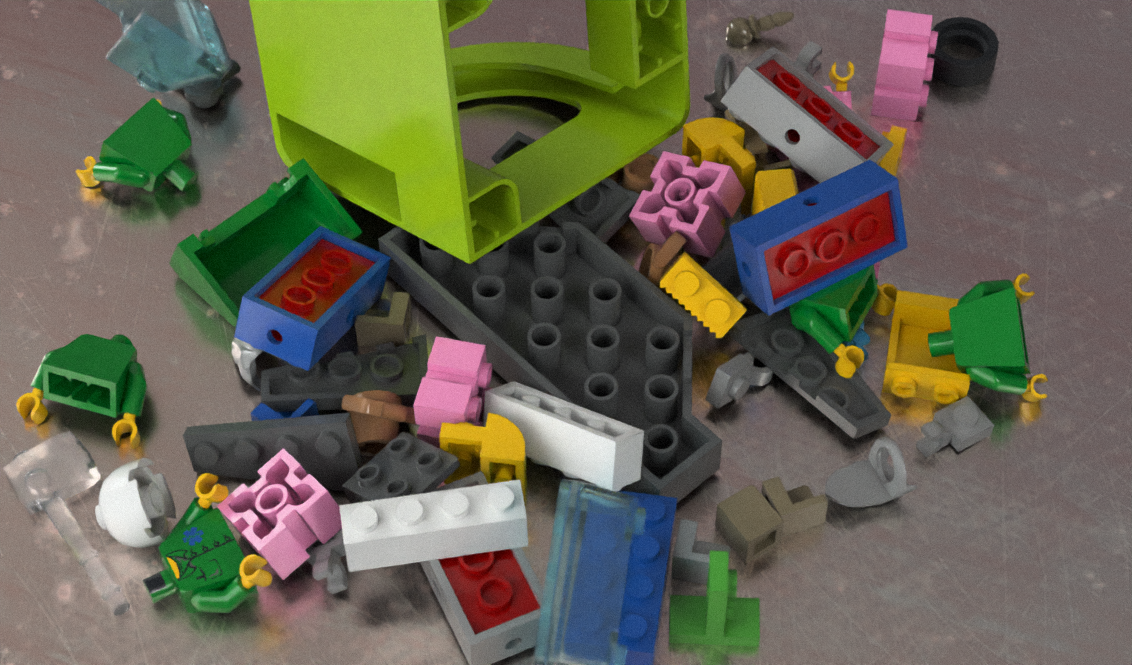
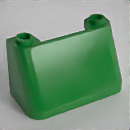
[169,158,363,328]

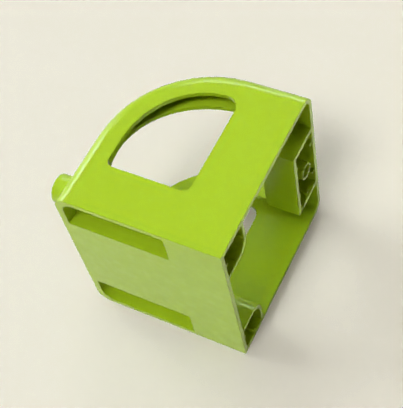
[249,0,690,264]

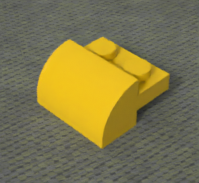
[682,117,756,216]
[439,413,527,508]

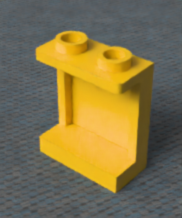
[882,290,971,404]

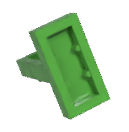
[669,550,760,647]

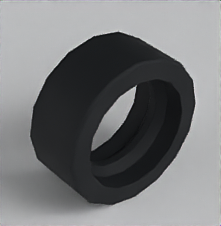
[927,17,999,87]

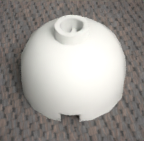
[95,458,176,548]

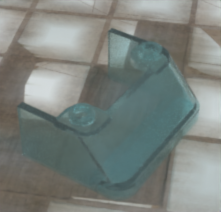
[95,0,233,93]
[534,479,646,665]

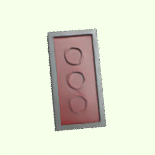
[721,46,894,184]
[420,471,555,665]

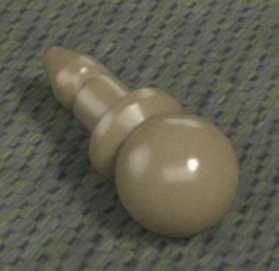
[725,12,794,45]

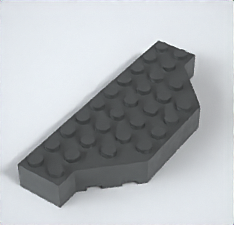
[378,221,722,503]

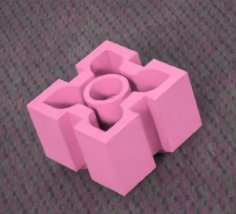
[871,9,938,122]
[629,151,746,258]
[413,336,493,449]
[217,448,342,580]

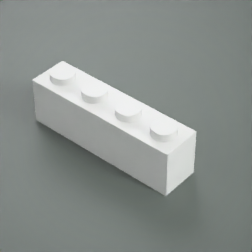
[483,381,644,492]
[339,480,528,572]

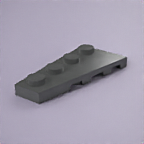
[491,131,640,243]
[728,306,891,439]
[261,334,428,412]
[183,413,364,492]

